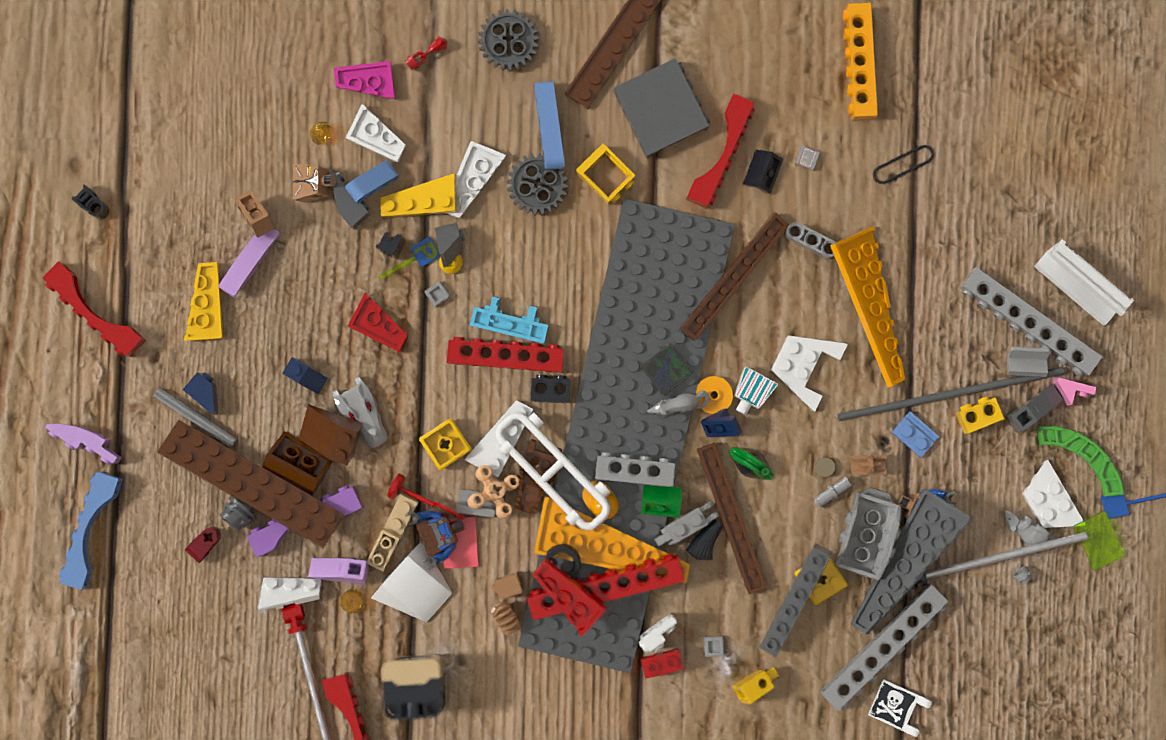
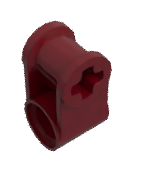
[184,527,221,563]

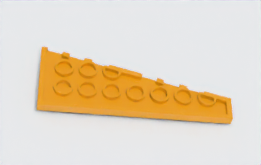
[830,226,905,387]
[534,497,690,583]

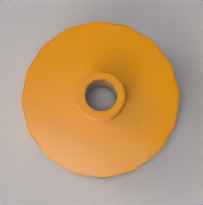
[695,376,733,414]

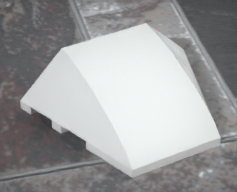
[371,541,452,622]

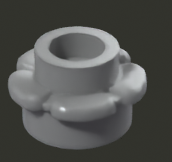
[1013,566,1032,584]

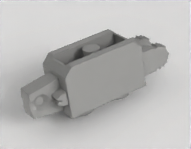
[654,502,719,546]

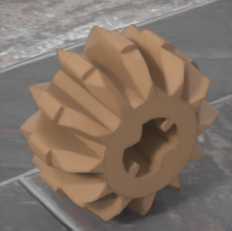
[491,601,520,635]

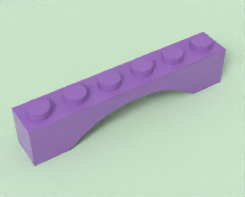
[246,485,364,558]

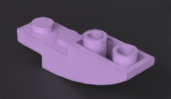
[45,424,122,465]

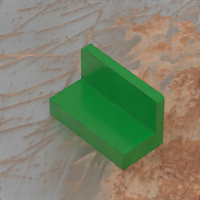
[641,484,682,518]

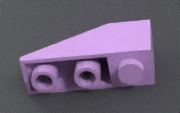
[308,558,369,585]

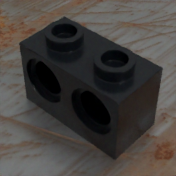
[531,375,570,403]

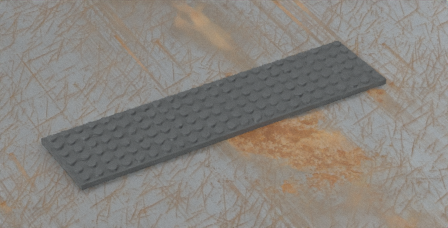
[518,199,735,673]

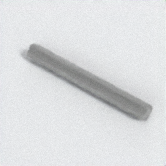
[153,388,237,447]

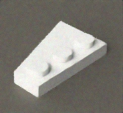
[346,104,406,163]
[258,578,322,614]

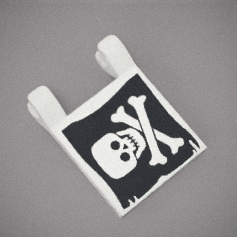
[868,679,932,737]

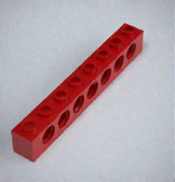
[527,553,685,620]

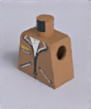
[292,164,337,203]

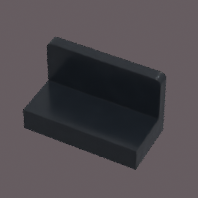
[743,149,783,194]

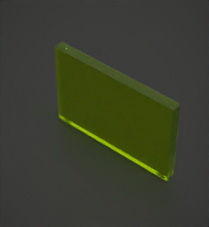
[1073,511,1125,571]

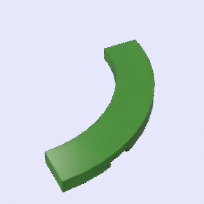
[1037,426,1125,497]

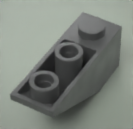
[329,169,370,230]
[1005,384,1063,433]

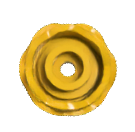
[439,254,463,274]

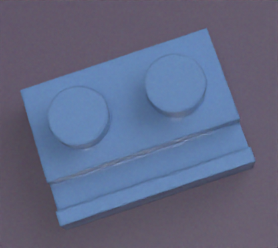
[891,411,939,458]

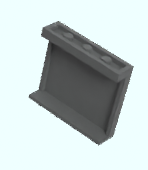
[613,58,710,159]

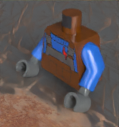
[405,510,465,570]

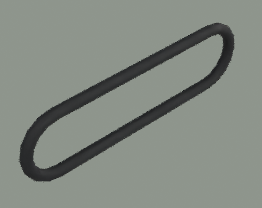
[873,145,934,184]

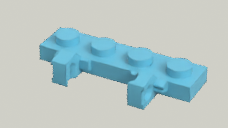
[470,296,549,344]

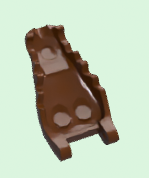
[516,439,562,513]

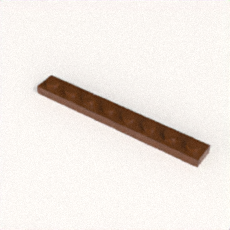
[679,212,789,341]
[696,442,767,595]

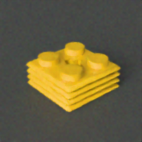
[419,418,472,470]
[794,557,848,605]

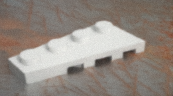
[464,400,534,477]

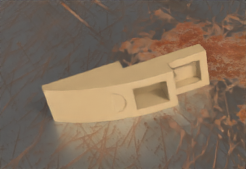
[367,493,419,572]

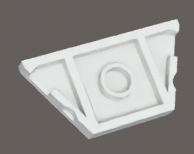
[1022,460,1085,528]

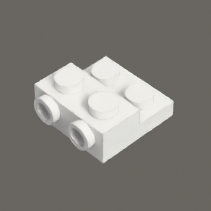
[639,613,677,653]

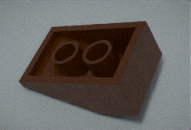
[299,405,363,466]

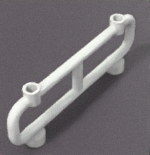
[495,412,611,531]

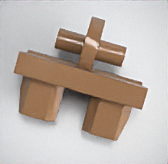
[851,455,887,475]

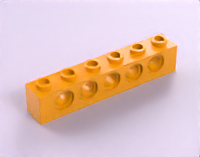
[843,3,878,120]

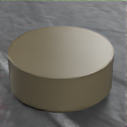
[815,458,835,477]

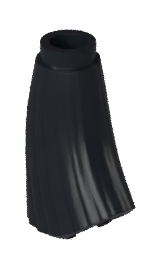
[685,519,723,560]

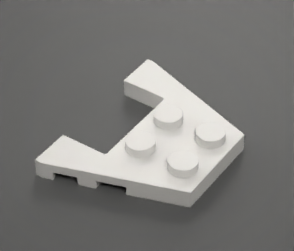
[771,335,848,412]

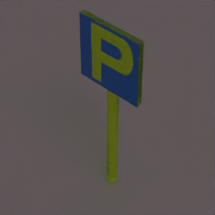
[379,236,440,279]

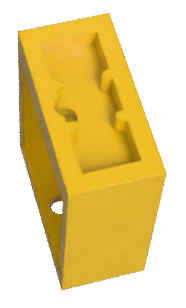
[576,144,635,205]

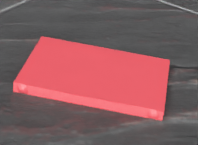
[443,517,479,569]

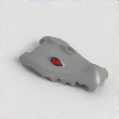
[332,376,388,448]

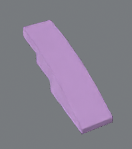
[218,229,280,297]

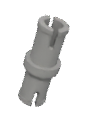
[813,477,852,508]

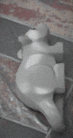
[647,391,709,415]
[1005,511,1060,548]

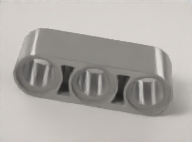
[785,222,836,259]

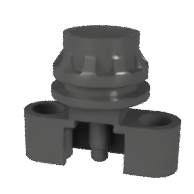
[219,496,270,532]

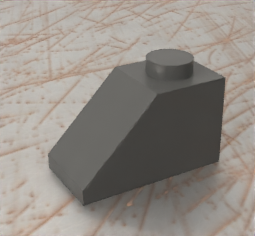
[435,223,465,267]

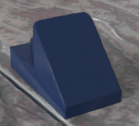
[701,408,742,437]

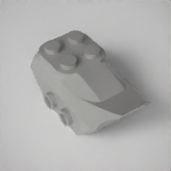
[835,487,901,580]

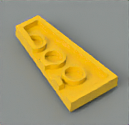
[381,173,457,218]
[184,262,224,341]

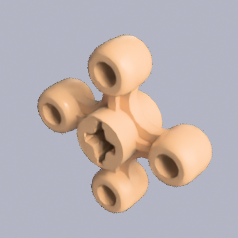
[468,465,519,519]

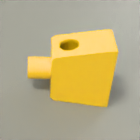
[732,668,779,704]

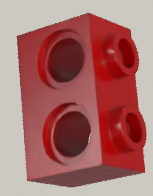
[640,648,683,679]

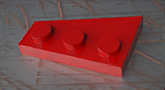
[348,293,408,353]

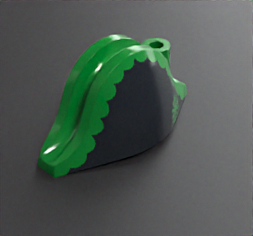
[729,447,774,480]

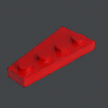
[533,558,607,637]

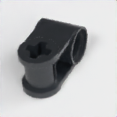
[71,184,109,220]

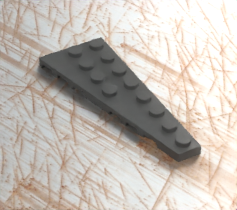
[851,489,974,634]

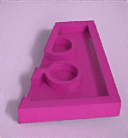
[334,61,395,100]

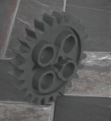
[478,9,539,72]
[507,153,568,216]

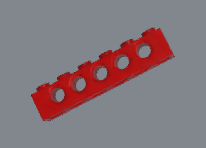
[446,337,564,373]

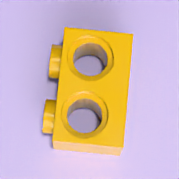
[956,396,1004,434]

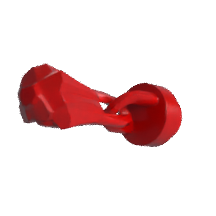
[405,36,447,70]

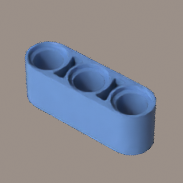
[345,160,400,203]

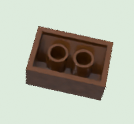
[262,431,333,496]

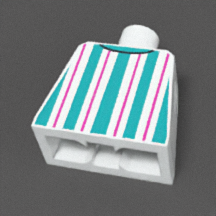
[734,367,778,415]

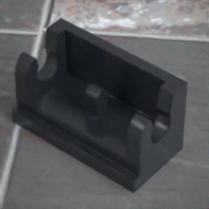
[376,232,406,260]

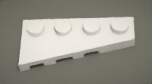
[446,141,506,219]

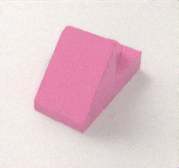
[1053,378,1096,406]

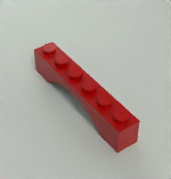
[686,93,755,209]
[43,261,146,357]
[322,672,369,740]

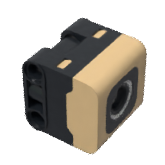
[382,654,446,720]

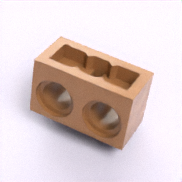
[235,190,274,238]
[492,572,524,600]

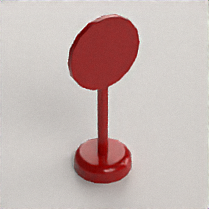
[387,473,465,520]

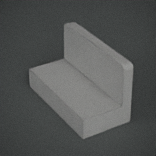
[1007,347,1050,377]
[456,490,496,517]

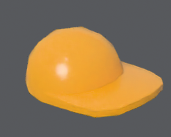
[582,481,619,520]

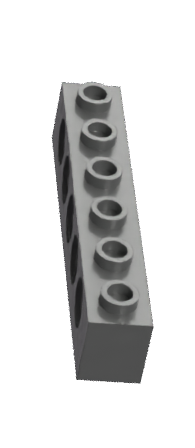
[759,542,832,657]

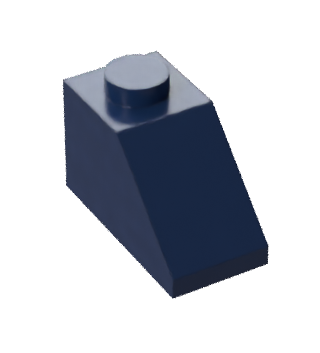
[282,357,328,394]
[182,372,218,415]

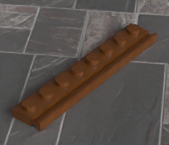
[565,0,661,110]

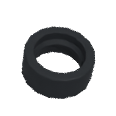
[544,544,581,579]

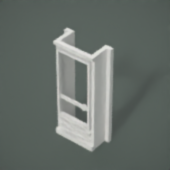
[1034,239,1134,326]

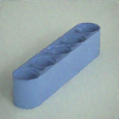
[534,81,565,170]

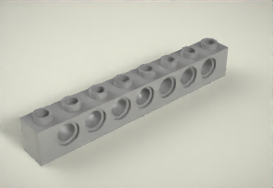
[959,267,1102,377]
[819,584,948,711]

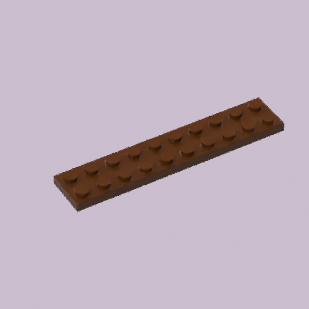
[157,420,344,549]

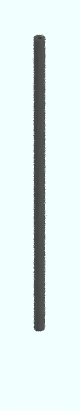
[838,367,1064,421]

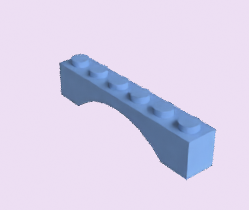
[59,472,123,590]

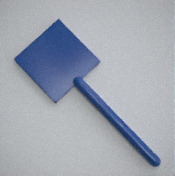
[1100,493,1166,519]

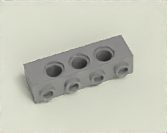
[595,452,675,487]

